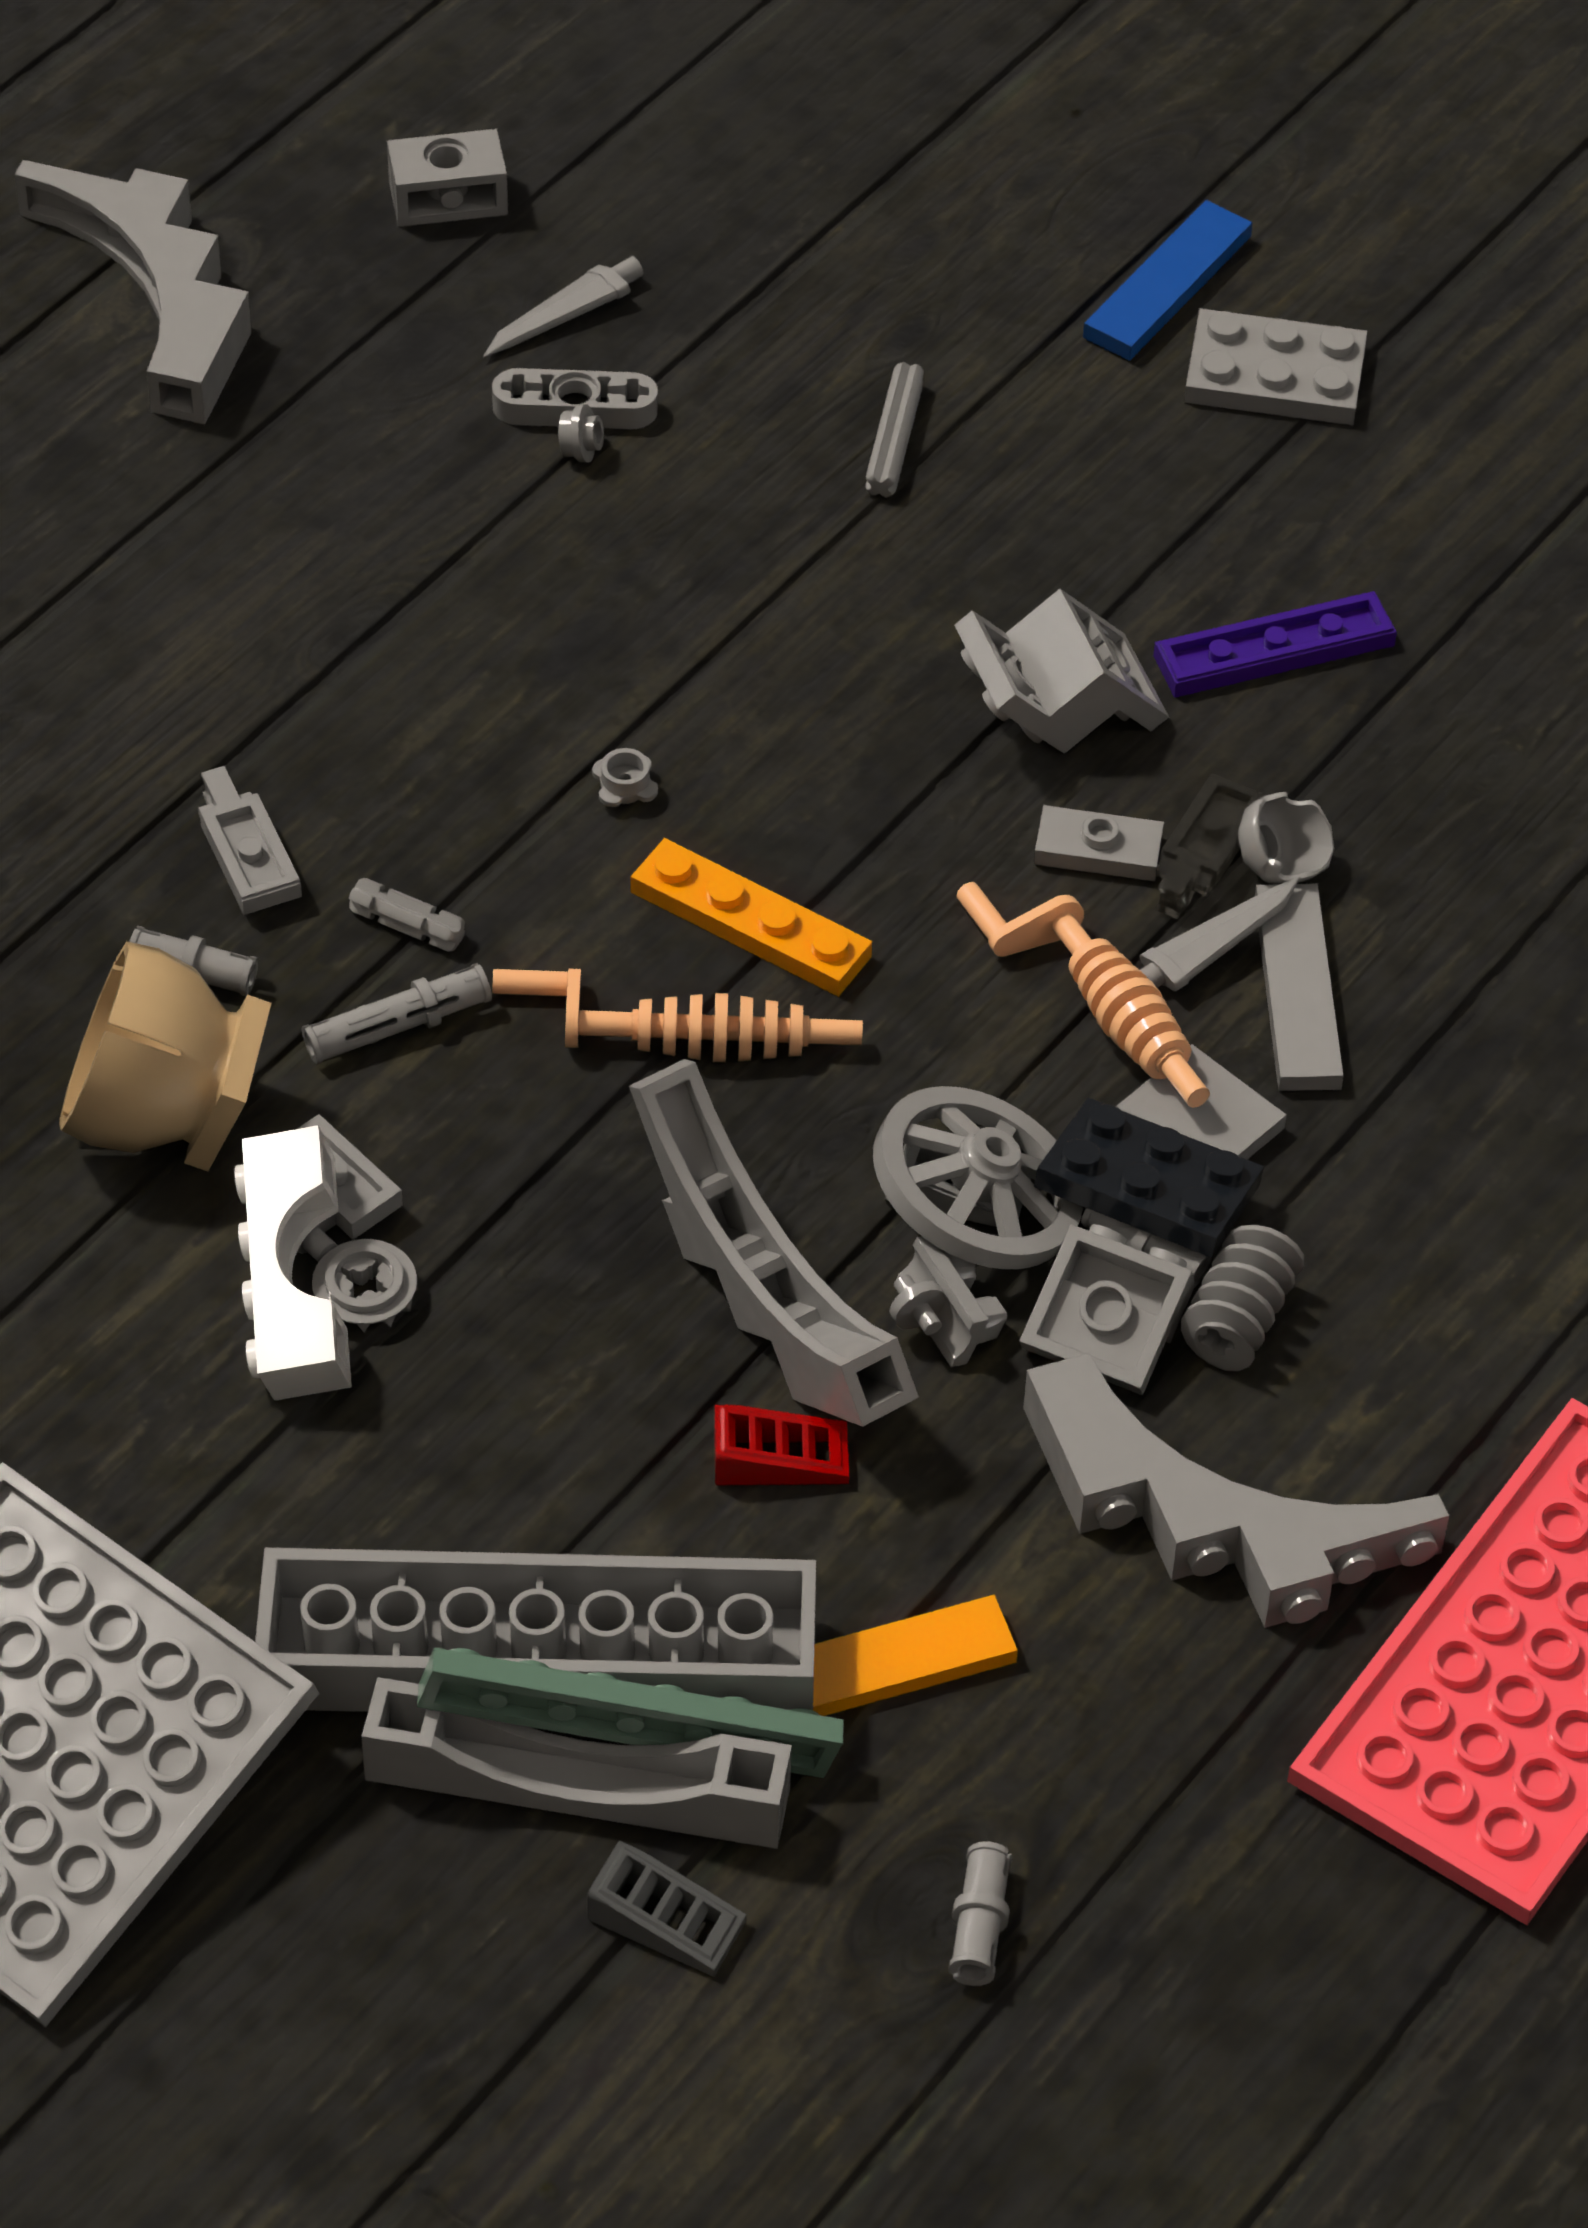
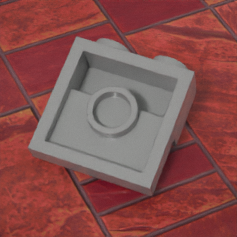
[1019,1224,1195,1395]

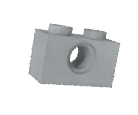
[387,129,508,227]

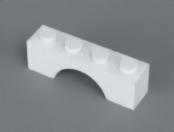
[235,1126,352,1401]

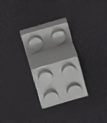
[954,589,1169,754]

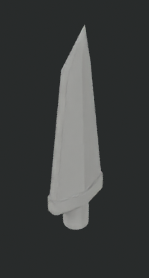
[482,256,643,358]
[1140,875,1301,991]

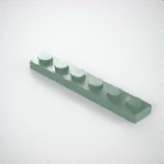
[417,1647,844,1778]

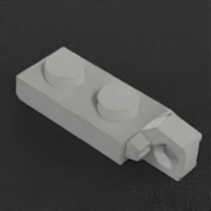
[198,766,302,915]

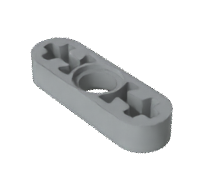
[492,368,658,429]

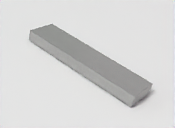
[1255,883,1343,1091]

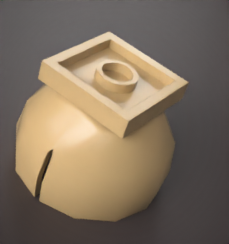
[59,941,271,1171]

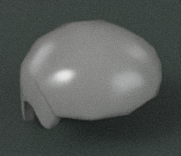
[1238,792,1335,884]

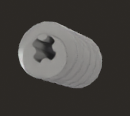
[1181,1225,1304,1371]

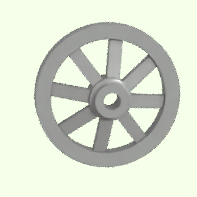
[873,1086,1083,1269]

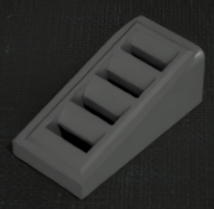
[587,1841,747,1977]

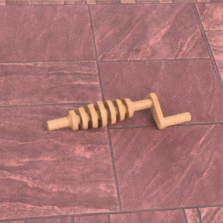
[957,882,1210,1108]
[492,968,863,1063]

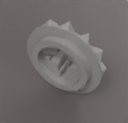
[312,1239,418,1332]

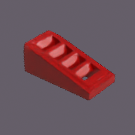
[714,1405,849,1485]

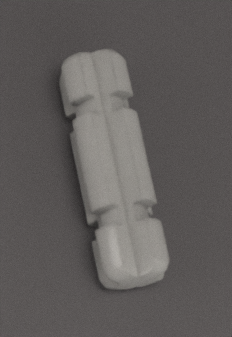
[349,878,465,952]

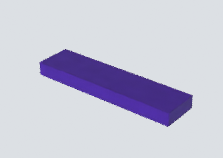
[1153,591,1397,698]

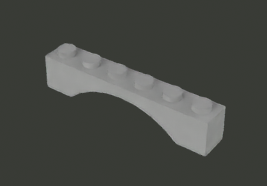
[362,1677,792,1849]

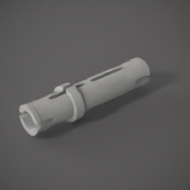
[302,963,492,1065]

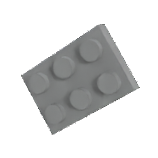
[1184,309,1367,425]

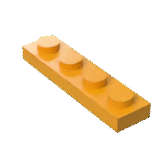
[631,838,872,997]

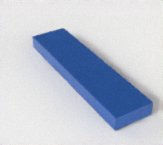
[1083,200,1253,361]

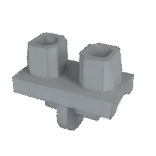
[889,1236,1007,1367]

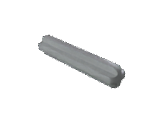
[865,362,924,497]

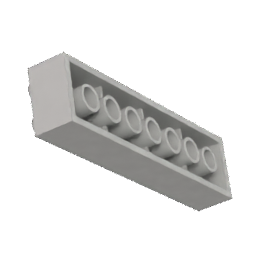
[255,1547,816,1712]

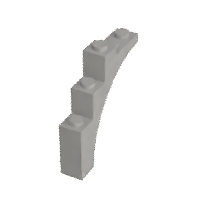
[15,160,251,424]
[629,1059,919,1427]
[1023,1353,1449,1628]

